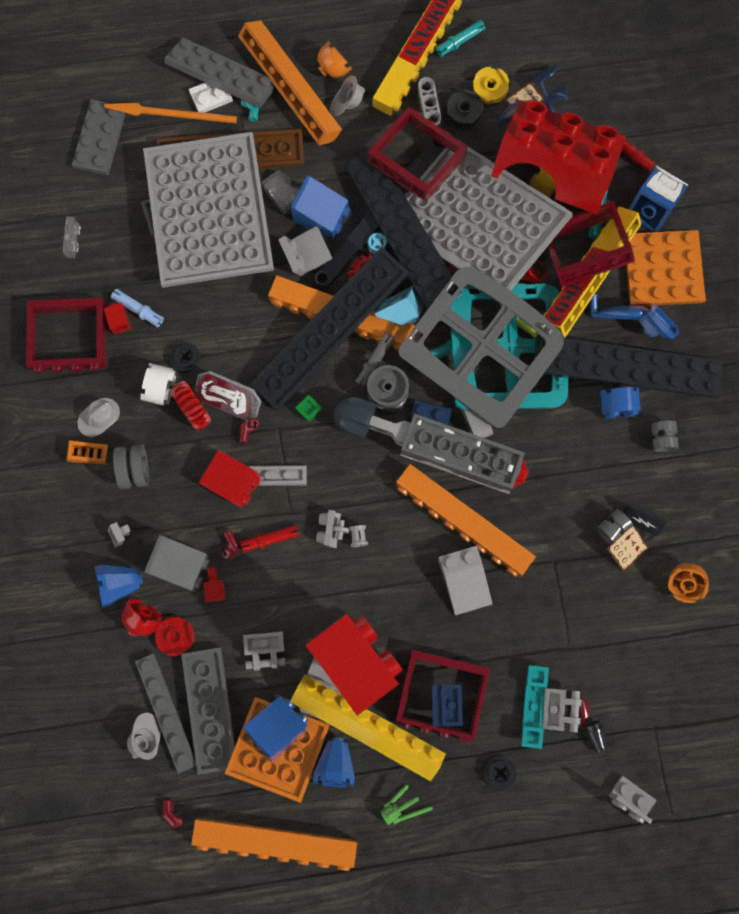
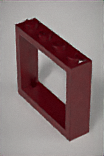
[367,107,468,202]
[548,201,635,287]
[26,298,106,373]
[396,650,490,743]

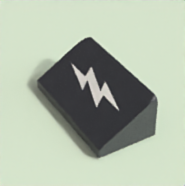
[625,504,667,536]

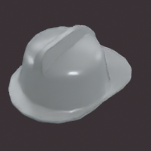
[330,75,365,116]
[77,398,120,437]
[127,713,161,760]

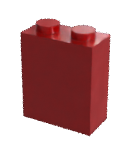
[199,450,262,508]

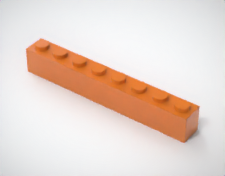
[238,21,342,145]
[268,275,415,351]
[396,464,536,577]
[191,818,358,871]

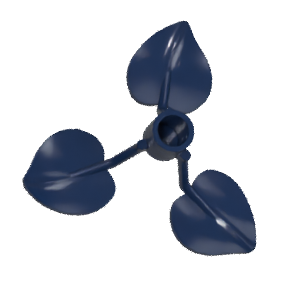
[497,64,568,126]

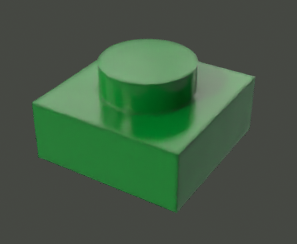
[295,395,322,422]

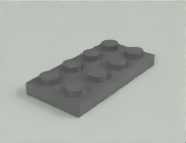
[72,99,126,175]

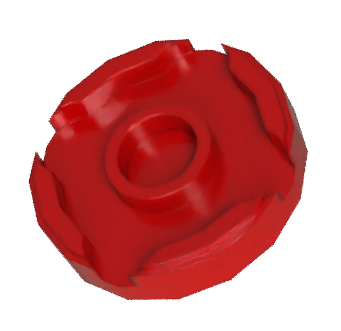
[155,617,194,656]

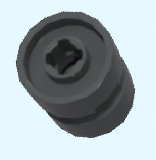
[651,421,679,452]
[596,509,633,545]

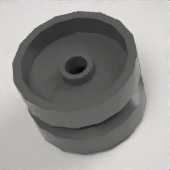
[367,365,409,412]
[113,444,149,490]

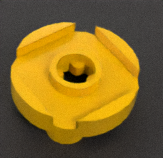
[473,67,509,105]

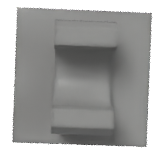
[107,522,131,548]

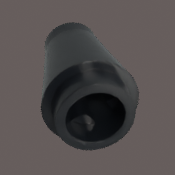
[584,721,607,753]

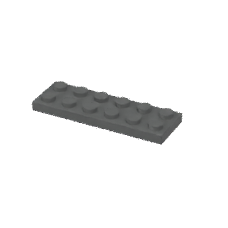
[165,38,276,108]
[181,647,235,775]

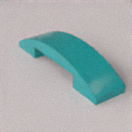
[521,665,549,749]

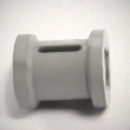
[349,525,368,547]

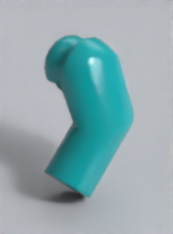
[241,99,259,122]

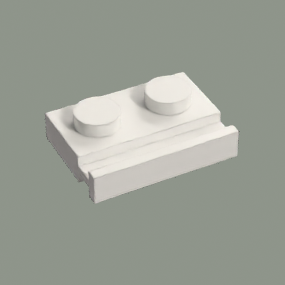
[189,82,233,113]

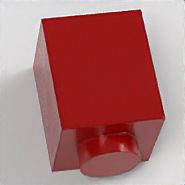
[103,303,132,334]

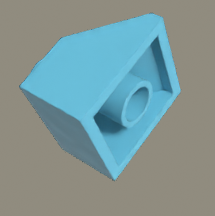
[375,286,424,325]

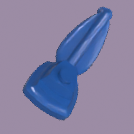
[589,293,679,339]

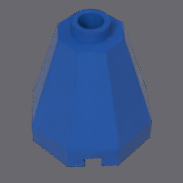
[95,565,143,607]
[313,738,355,788]

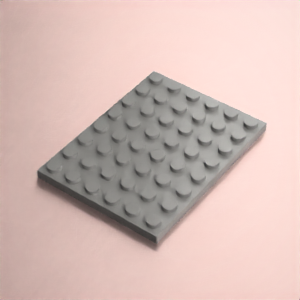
[143,132,274,288]
[405,146,572,291]

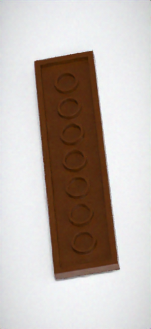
[157,129,304,169]

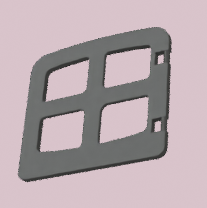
[399,267,564,428]

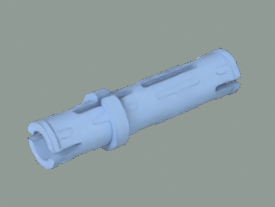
[111,289,164,327]

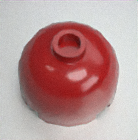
[121,599,162,636]

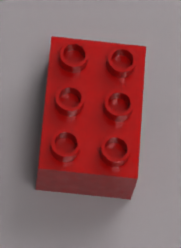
[491,100,626,214]
[306,614,403,716]

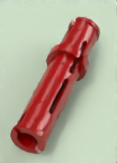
[619,133,656,173]
[240,524,299,553]

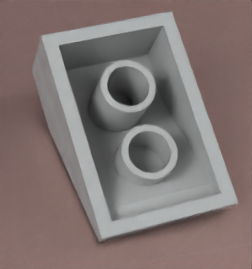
[438,546,492,615]

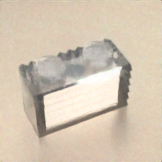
[262,170,299,216]

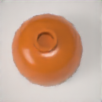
[318,41,352,78]
[668,562,709,603]

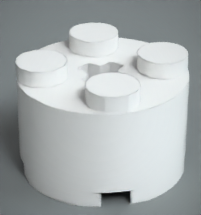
[141,363,176,406]

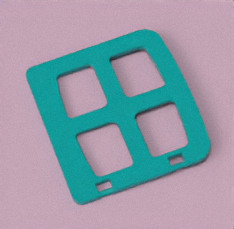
[450,283,568,409]

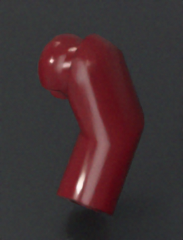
[238,418,259,443]
[222,530,239,559]
[578,697,591,728]
[162,800,183,828]

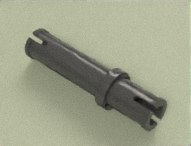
[355,332,395,387]

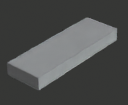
[249,466,307,486]

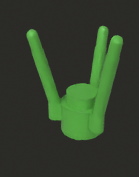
[381,785,433,825]

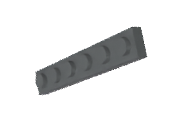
[135,654,196,774]

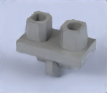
[316,510,349,548]

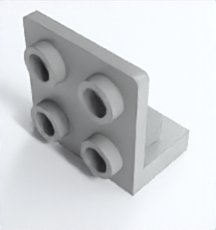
[278,227,332,276]
[608,775,657,824]

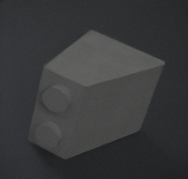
[144,535,210,592]

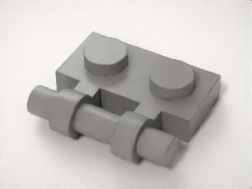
[243,632,286,671]
[543,688,582,732]

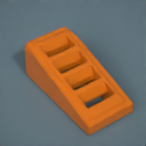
[67,441,108,464]

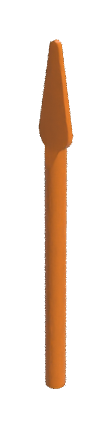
[104,103,237,124]

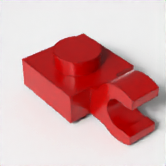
[204,567,226,602]

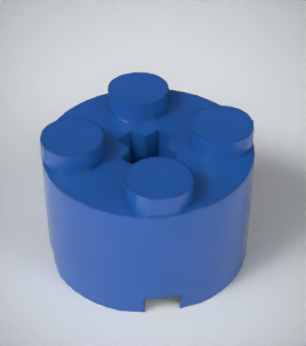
[600,387,641,419]

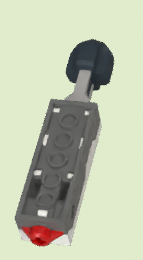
[334,397,529,494]

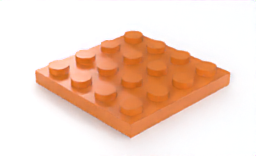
[626,230,706,306]
[225,697,330,803]

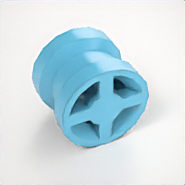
[368,233,387,255]

